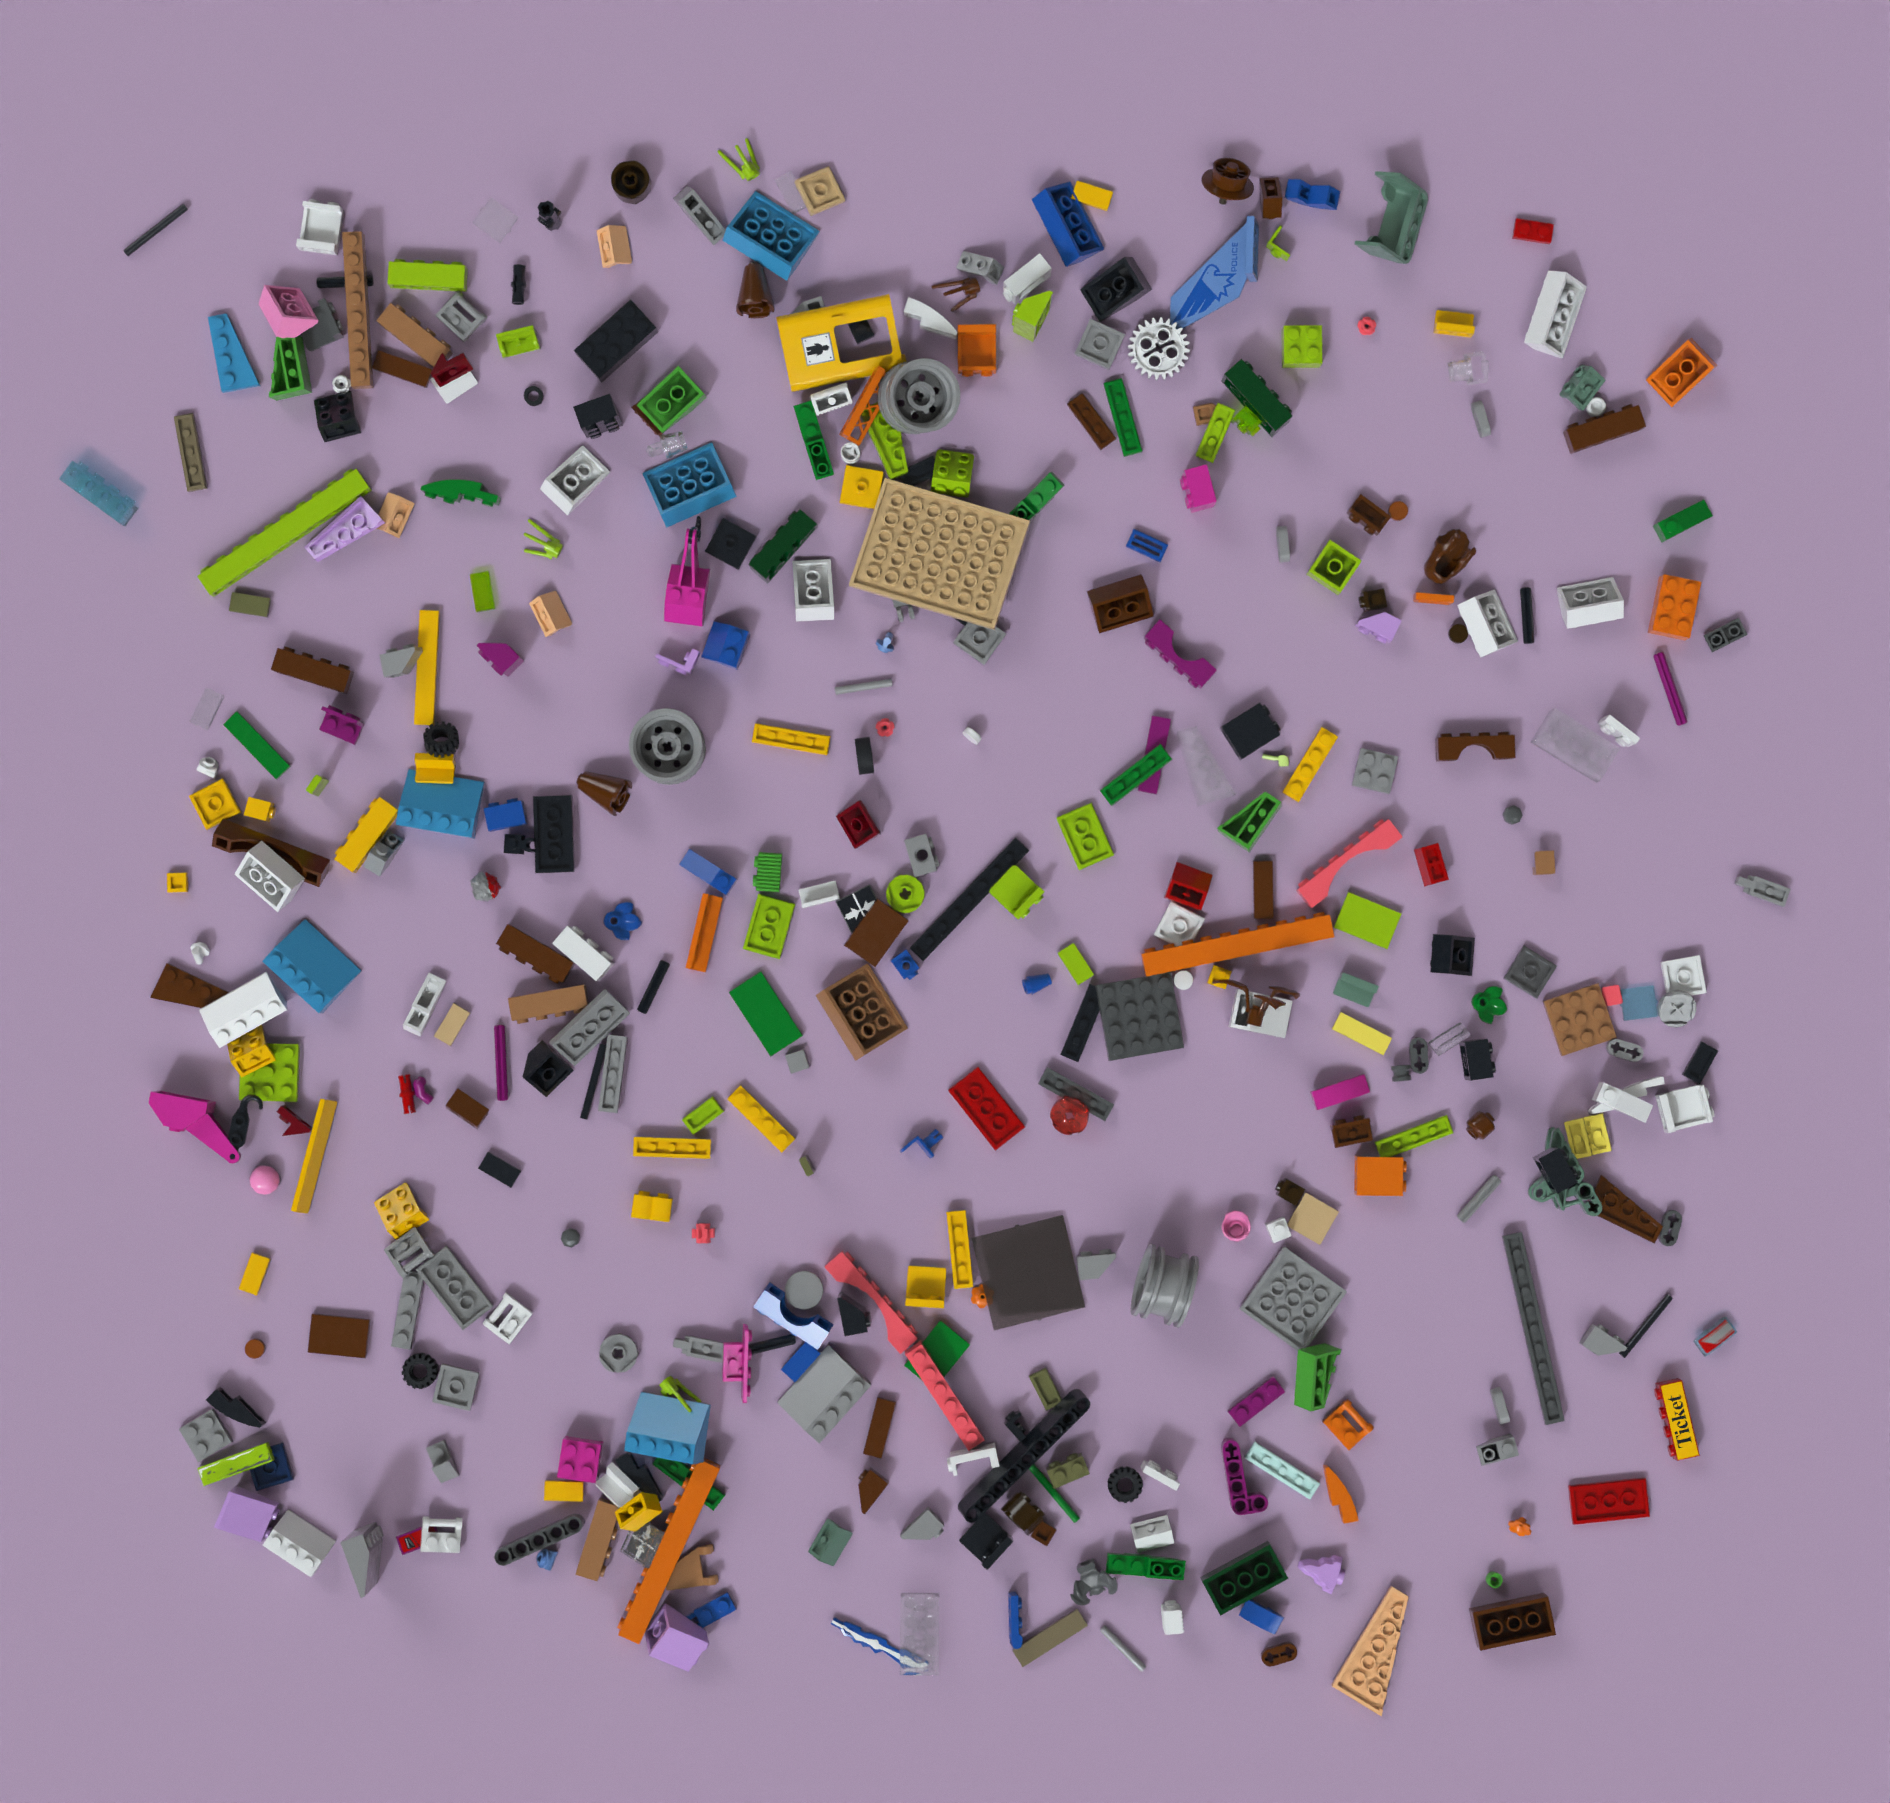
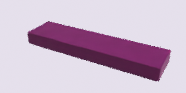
[1138,716,1171,794]

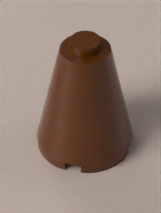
[736,262,775,319]
[576,771,632,816]

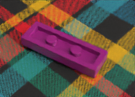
[1228,1376,1285,1427]

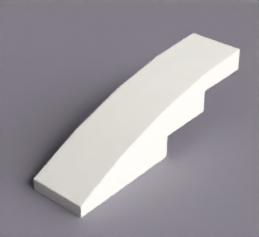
[1588,1076,1665,1114]

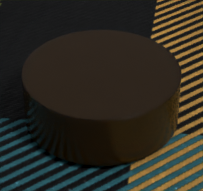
[1448,624,1468,644]

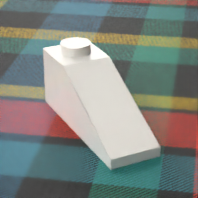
[1592,1082,1653,1123]

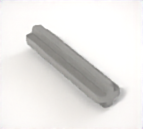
[1457,1175,1501,1223]

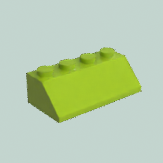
[1012,290,1053,342]

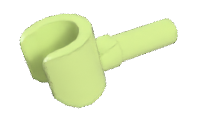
[1262,754,1289,767]

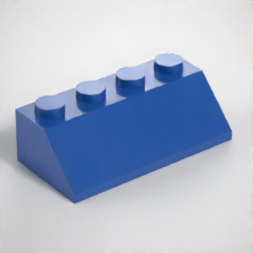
[1032,182,1104,267]

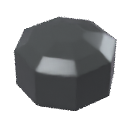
[1502,805,1523,825]
[561,1228,580,1248]

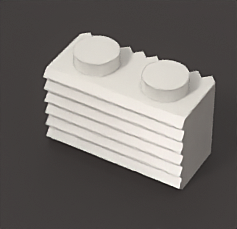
[811,382,853,416]
[1161,1600,1184,1635]

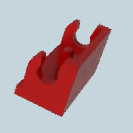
[1414,843,1449,887]

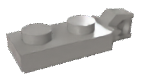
[1734,875,1791,907]
[673,1336,723,1363]

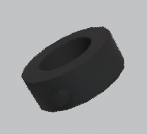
[524,386,543,406]

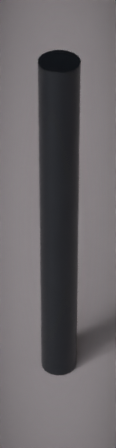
[123,204,188,256]
[580,1044,606,1120]
[1619,1294,1673,1358]

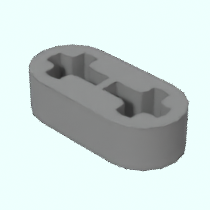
[1471,401,1491,438]
[1276,526,1290,563]
[1606,1039,1644,1062]
[1490,1387,1510,1425]

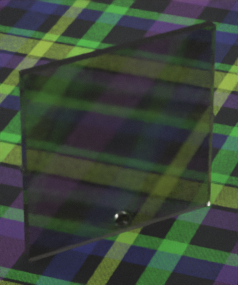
[971,1215,1085,1331]

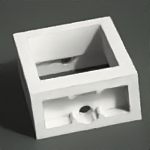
[1003,253,1052,304]

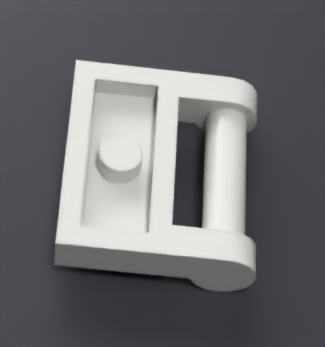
[482,1292,533,1344]
[420,1516,462,1553]

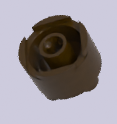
[611,161,651,204]
[1001,1491,1045,1536]

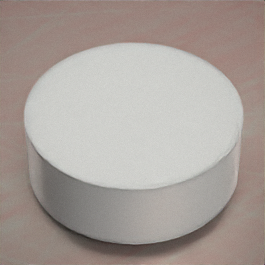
[1586,397,1606,417]
[963,727,981,745]
[1173,971,1193,990]

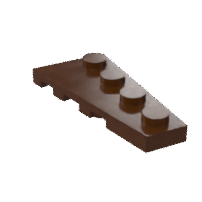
[150,963,229,1008]
[1588,1175,1663,1244]

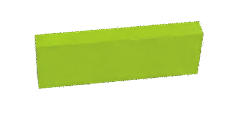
[1195,402,1235,463]

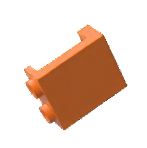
[958,324,996,377]
[1354,1156,1407,1196]

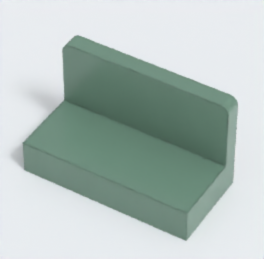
[1333,972,1379,1007]
[808,1518,853,1566]

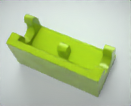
[496,325,540,358]

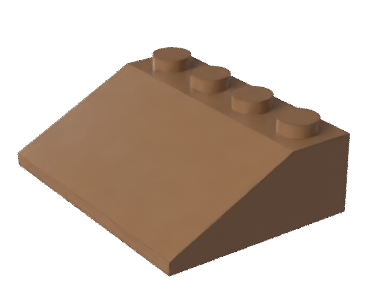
[815,963,908,1061]

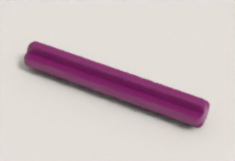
[1653,652,1687,726]
[494,1025,508,1101]

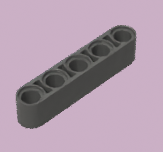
[494,1513,584,1566]

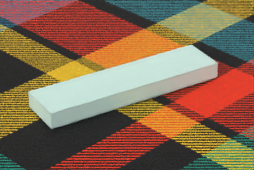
[1244,1441,1320,1499]

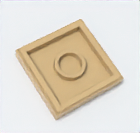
[794,166,845,216]
[1287,1192,1339,1245]

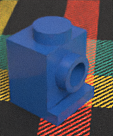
[891,950,920,980]

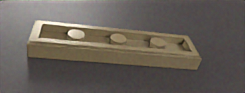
[174,413,207,492]
[1012,1608,1088,1667]

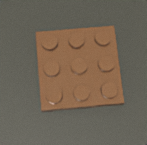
[1543,983,1617,1056]

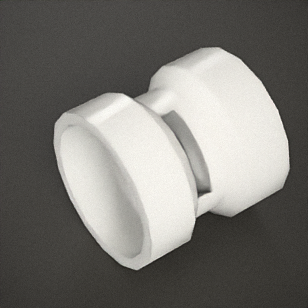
[841,442,860,464]

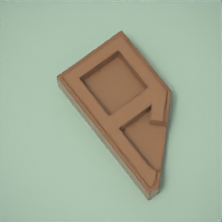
[1193,403,1216,426]

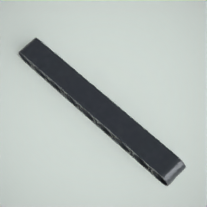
[958,1389,1091,1523]

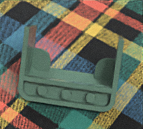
[1354,171,1428,264]

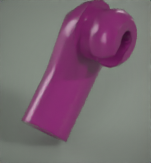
[413,1076,434,1105]

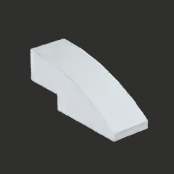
[904,297,957,339]
[403,973,446,1037]

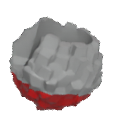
[470,872,501,902]

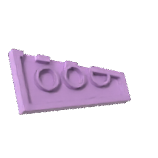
[304,496,385,562]

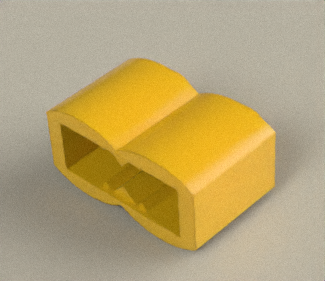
[631,1190,673,1222]

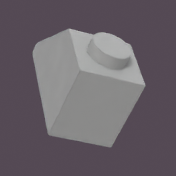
[900,1507,944,1540]

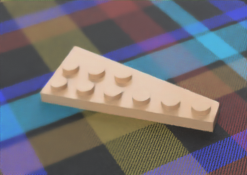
[1331,1586,1408,1717]

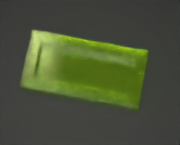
[470,571,496,612]

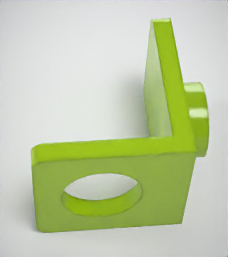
[1266,225,1290,261]

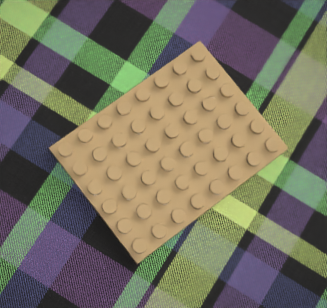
[849,478,1030,630]

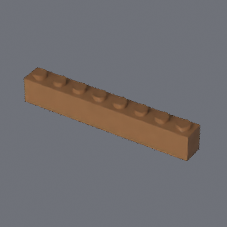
[342,231,373,389]

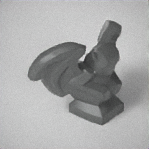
[1070,1558,1118,1605]

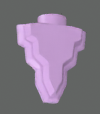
[1297,1555,1345,1594]

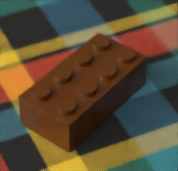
[1469,1593,1556,1651]

